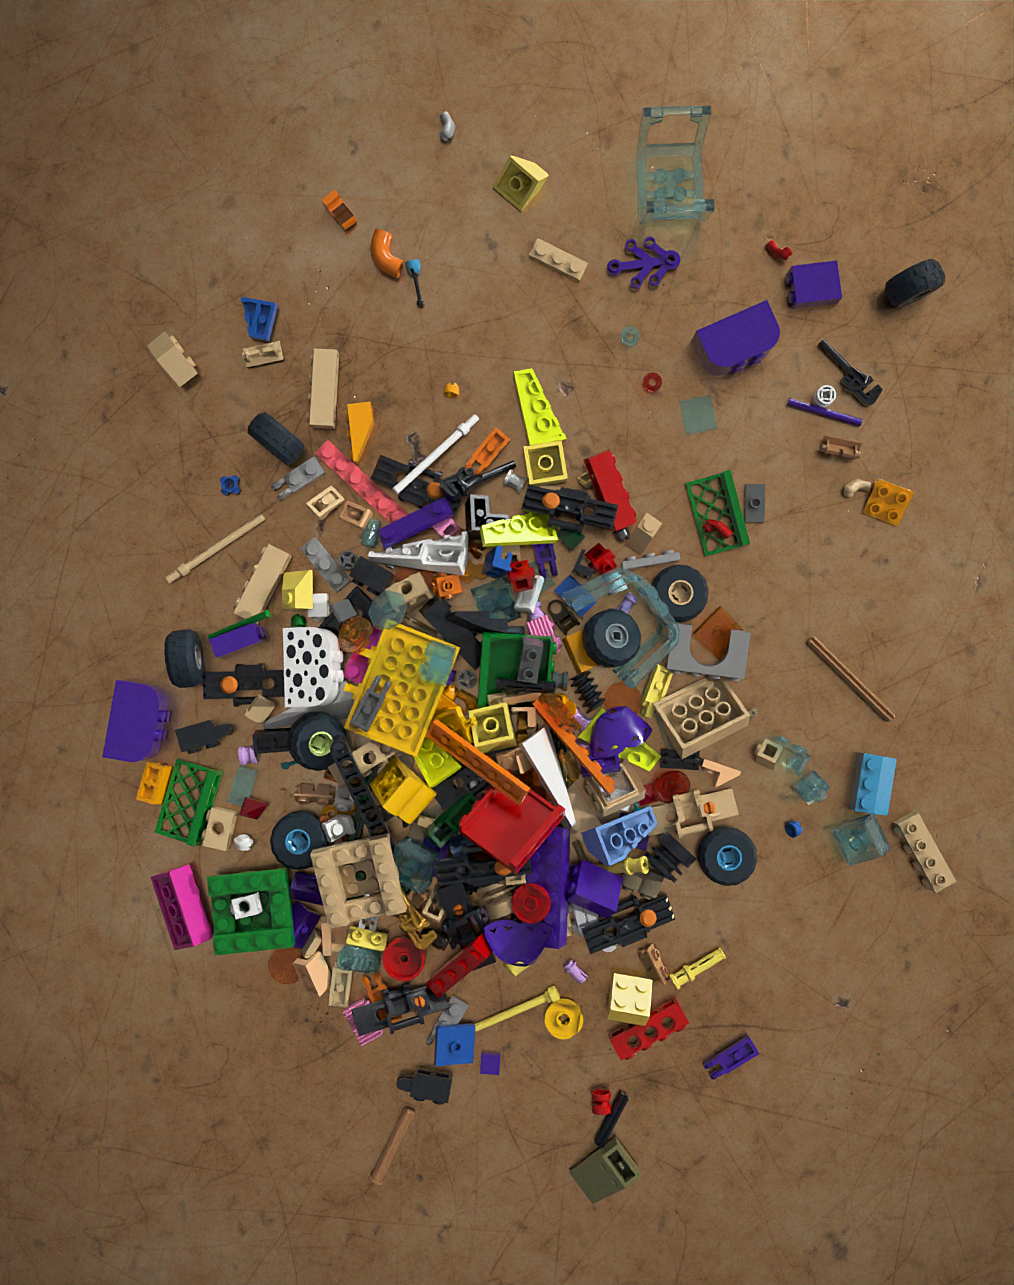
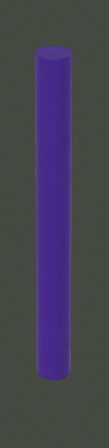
[787,398,863,426]

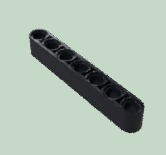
[329,735,397,857]

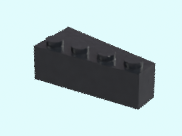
[419,595,482,670]

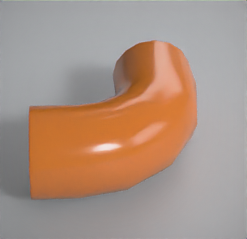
[370,228,404,278]

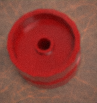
[382,933,427,981]

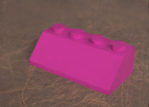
[151,864,213,950]

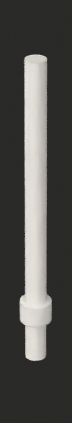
[393,414,479,494]

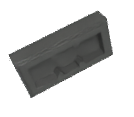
[744,484,765,523]

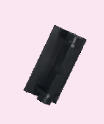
[660,749,701,770]

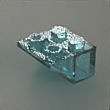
[470,576,521,622]

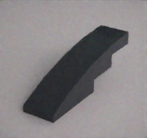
[446,611,525,634]

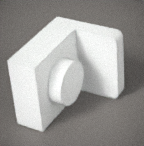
[333,785,354,812]
[321,814,356,843]

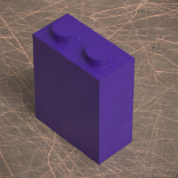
[786,260,842,309]
[209,623,267,659]
[566,860,623,918]

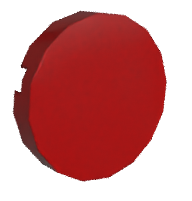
[511,883,551,923]

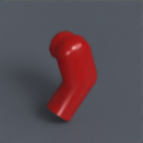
[765,240,793,260]

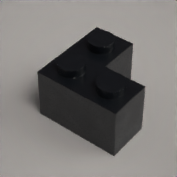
[465,494,509,540]
[349,556,395,597]

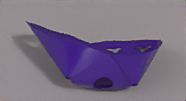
[590,706,652,758]
[484,920,552,967]

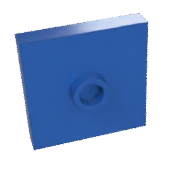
[434,1023,475,1066]

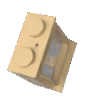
[584,758,646,817]

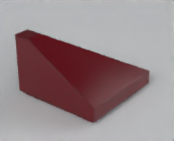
[639,783,659,806]
[239,797,267,820]

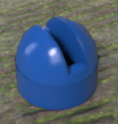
[786,821,803,838]

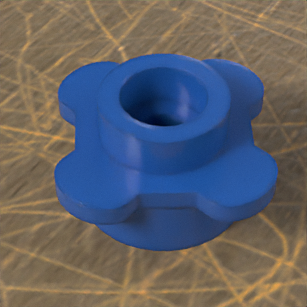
[220,475,240,495]

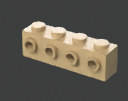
[307,348,339,430]
[234,544,292,624]
[893,812,956,893]

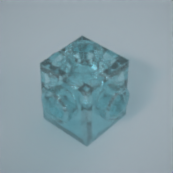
[794,770,829,805]

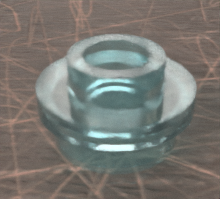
[621,326,640,346]

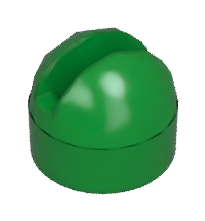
[291,614,307,628]

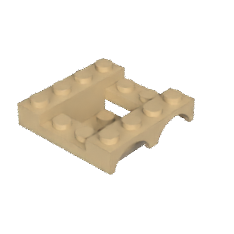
[310,833,407,929]

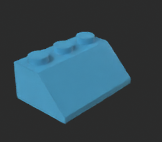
[849,752,897,816]

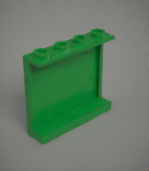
[477,632,557,709]

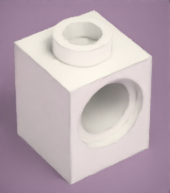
[308,593,330,622]
[230,892,263,919]

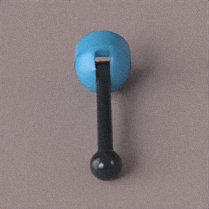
[405,259,424,307]

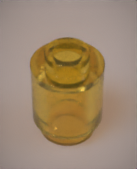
[557,752,581,782]

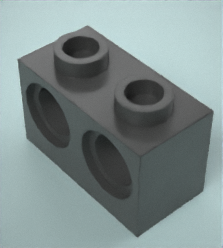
[516,637,543,684]

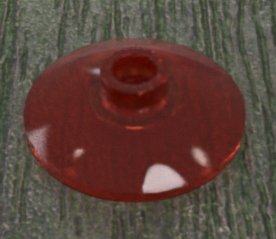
[652,771,690,803]

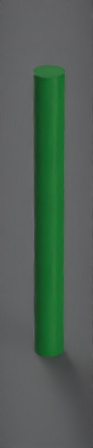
[208,610,271,639]

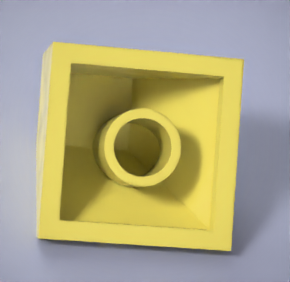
[493,156,549,211]
[282,570,313,611]

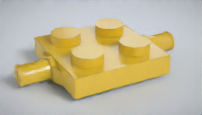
[430,706,477,744]

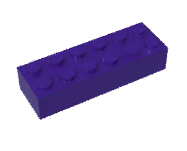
[524,826,570,949]

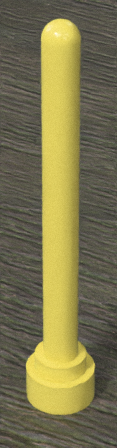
[474,985,561,1032]

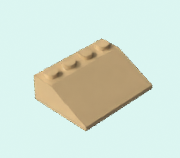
[653,676,750,759]

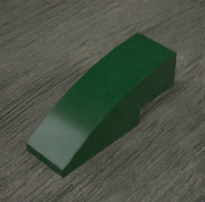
[423,792,477,848]

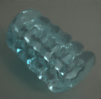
[337,945,381,974]

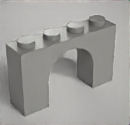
[667,622,751,682]

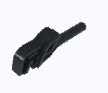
[819,339,883,406]
[439,460,516,501]

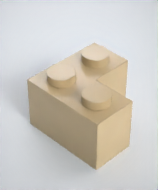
[147,332,198,387]

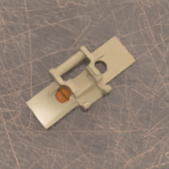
[648,788,739,839]

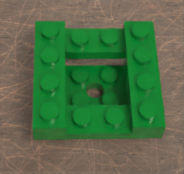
[207,867,295,956]

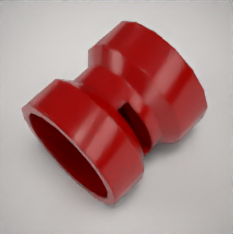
[591,1090,611,1115]

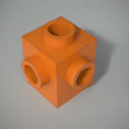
[430,572,462,599]

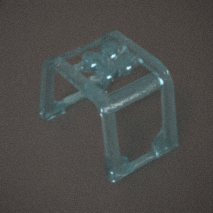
[637,105,715,224]
[562,568,680,689]

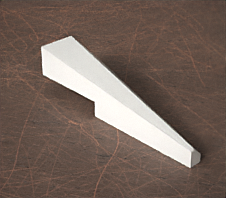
[368,532,468,576]
[261,680,355,729]
[519,724,576,827]

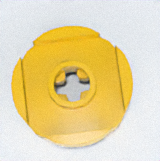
[544,999,583,1039]

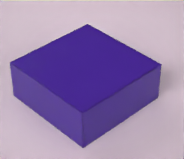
[480,1052,501,1075]

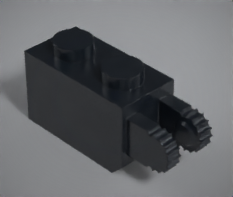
[175,720,234,754]
[396,1069,453,1105]

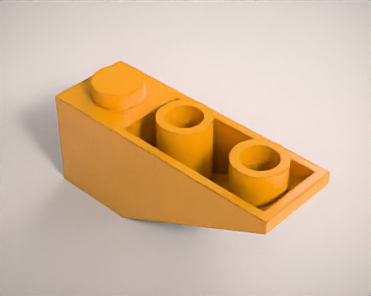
[345,402,374,464]

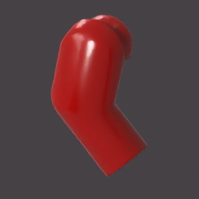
[703,519,733,539]

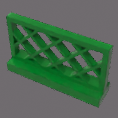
[686,470,750,557]
[154,759,223,847]

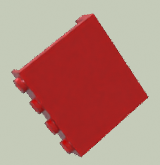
[459,768,565,875]

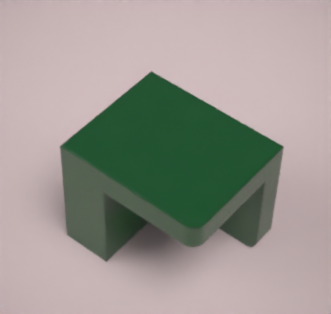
[557,521,585,550]

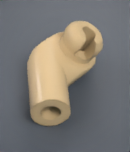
[843,479,871,497]

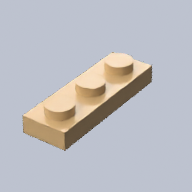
[529,238,588,282]

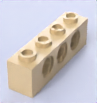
[328,740,405,788]

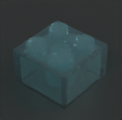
[419,640,457,687]
[832,813,891,866]
[393,836,440,894]

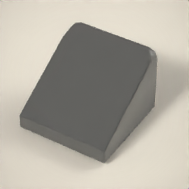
[330,599,357,623]

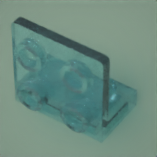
[768,735,811,777]

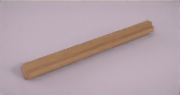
[807,636,895,722]

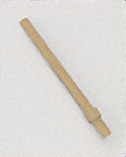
[166,514,265,583]

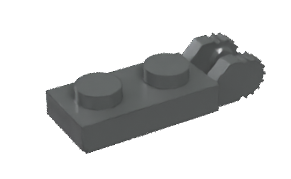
[350,675,392,732]

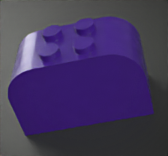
[691,300,780,376]
[102,680,170,762]

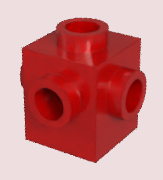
[584,543,617,578]
[507,560,535,593]

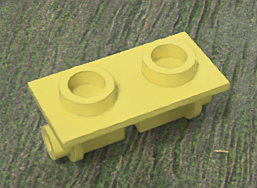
[346,926,388,952]

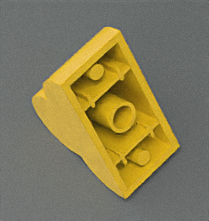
[370,755,437,825]

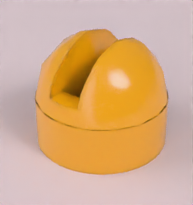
[443,382,459,398]
[443,684,458,701]

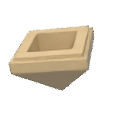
[576,471,594,489]

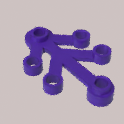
[607,236,680,289]

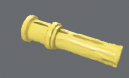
[593,856,649,875]
[669,947,726,990]

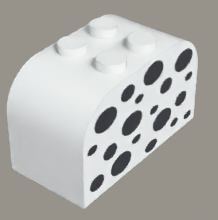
[283,627,344,707]

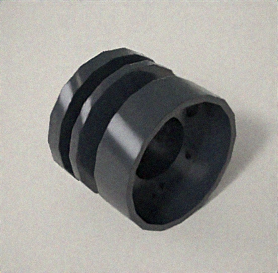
[644,831,696,883]

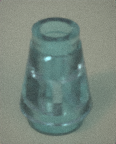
[360,518,381,548]

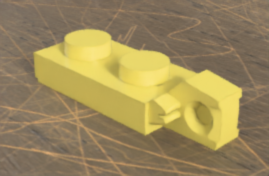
[640,664,673,718]

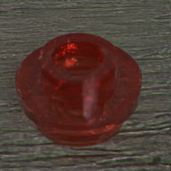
[643,372,662,392]

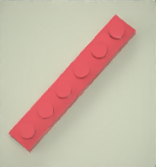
[315,440,409,524]

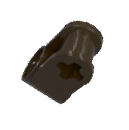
[547,599,580,636]

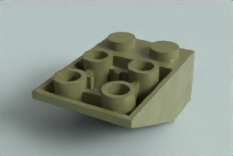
[569,1136,641,1204]

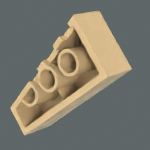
[552,781,602,846]

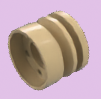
[477,877,519,919]

